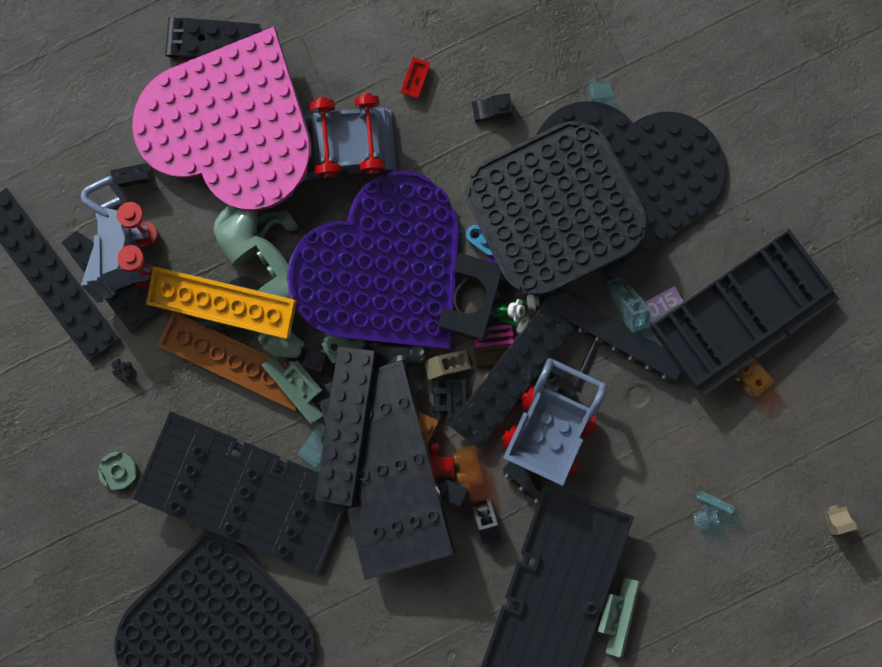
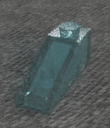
[605,276,650,332]

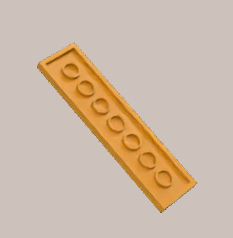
[146,267,297,339]

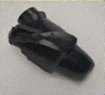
[367,341,426,369]

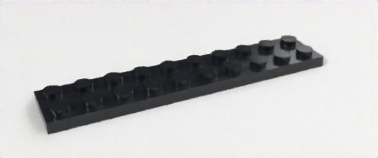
[0,188,120,362]

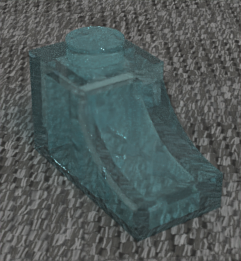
[297,423,326,468]

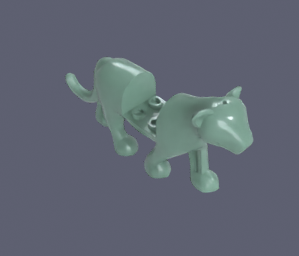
[213,205,304,358]

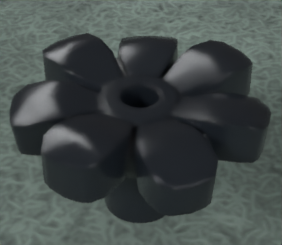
[111,358,132,382]

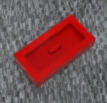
[400,57,431,99]

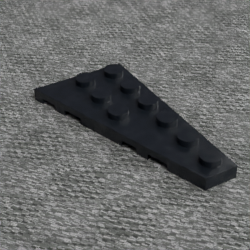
[61,231,163,333]

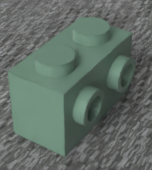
[321,336,367,365]

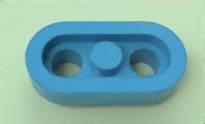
[466,225,493,256]

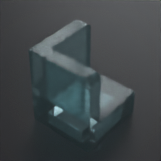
[587,80,614,102]

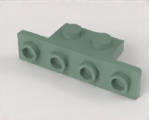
[262,357,323,424]
[598,578,640,658]

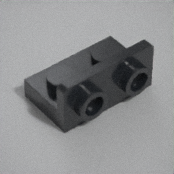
[110,163,152,188]

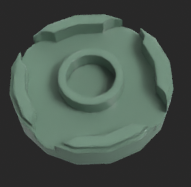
[98,452,137,490]

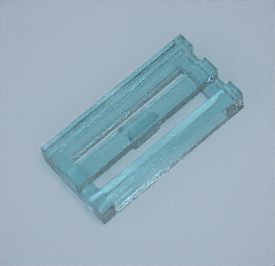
[695,491,735,514]

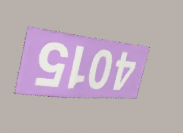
[627,286,683,330]

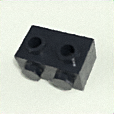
[535,366,577,399]

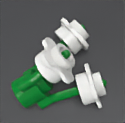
[493,295,542,334]

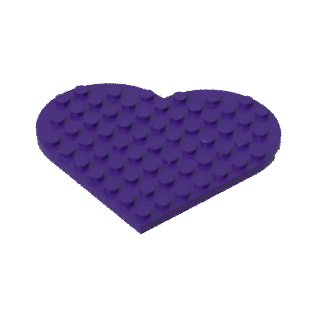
[287,171,458,349]

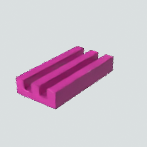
[475,324,514,348]

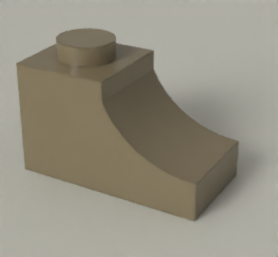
[424,350,471,380]
[824,504,857,535]

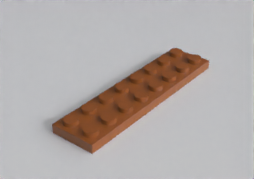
[157,311,312,411]

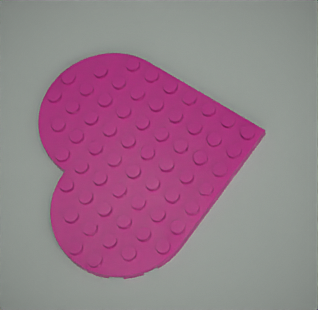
[132,27,311,211]

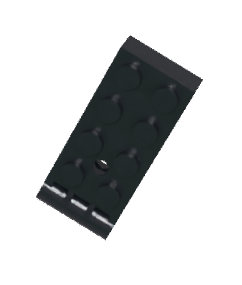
[165,17,261,59]

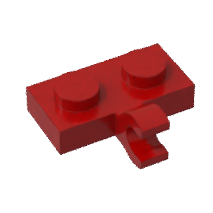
[430,443,454,477]

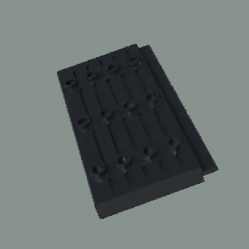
[649,228,840,397]

